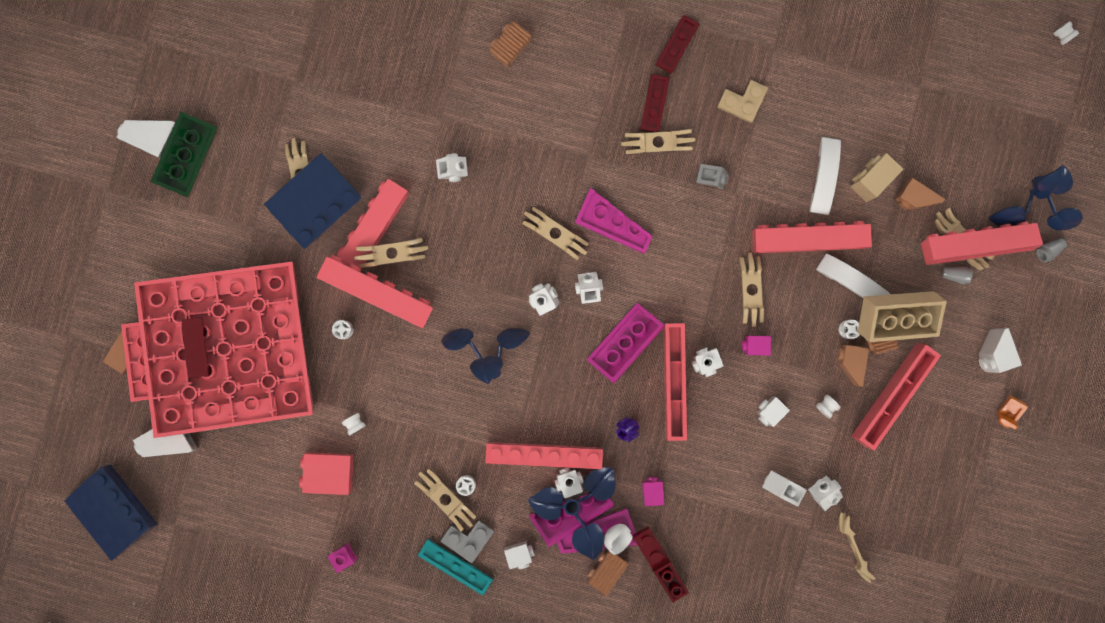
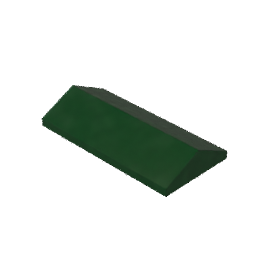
[150,111,217,197]

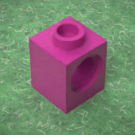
[741,336,771,356]
[642,477,664,506]
[327,543,358,573]

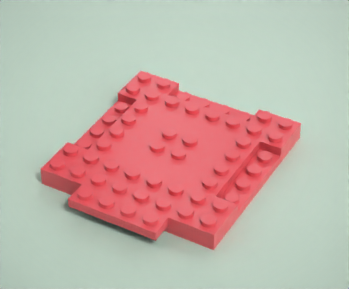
[121,262,314,438]

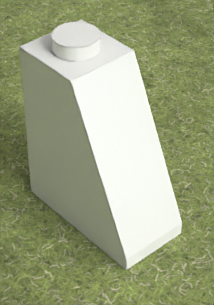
[117,120,175,158]
[133,429,198,457]

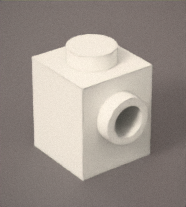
[757,396,790,427]
[504,541,535,569]

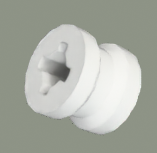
[1053,21,1079,45]
[332,320,354,339]
[838,320,860,339]
[816,395,841,419]
[341,413,366,436]
[456,475,476,496]

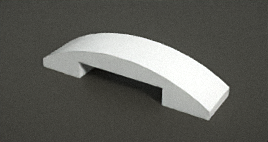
[809,137,841,215]
[816,253,890,298]

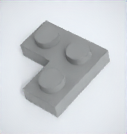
[441,520,494,563]

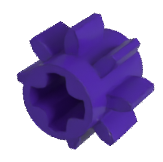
[616,417,640,442]

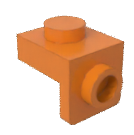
[996,395,1028,430]

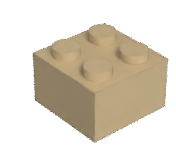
[850,153,903,202]

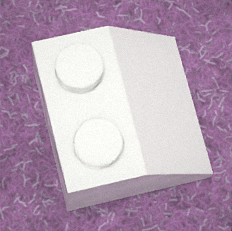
[979,328,1022,373]

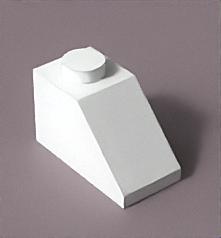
[762,470,807,507]

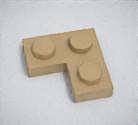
[717,80,768,123]

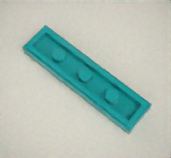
[418,538,493,596]

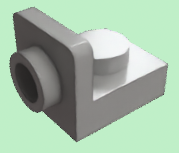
[696,164,728,190]

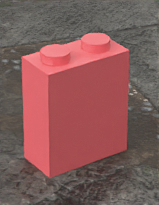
[299,452,354,495]

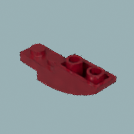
[632,526,689,603]

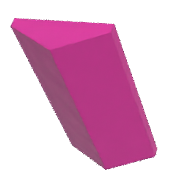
[587,303,665,383]

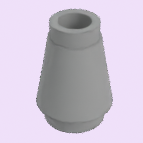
[1036,238,1067,263]
[942,266,973,285]

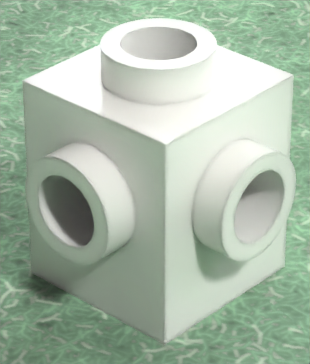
[436,154,468,182]
[575,272,603,304]
[529,283,560,316]
[692,348,724,377]
[554,467,583,498]
[808,475,843,511]

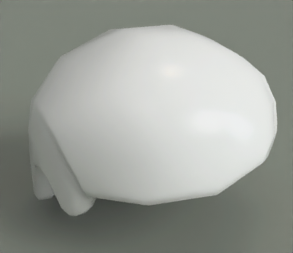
[604,524,633,555]

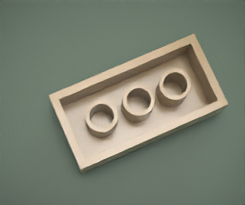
[858,291,947,342]

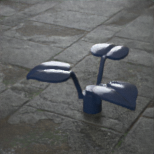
[989,165,1083,230]
[441,328,530,384]
[528,467,616,560]

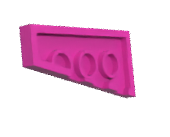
[575,188,653,254]
[528,493,614,547]
[557,508,638,554]

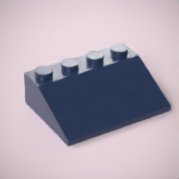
[264,153,362,249]
[64,465,158,561]

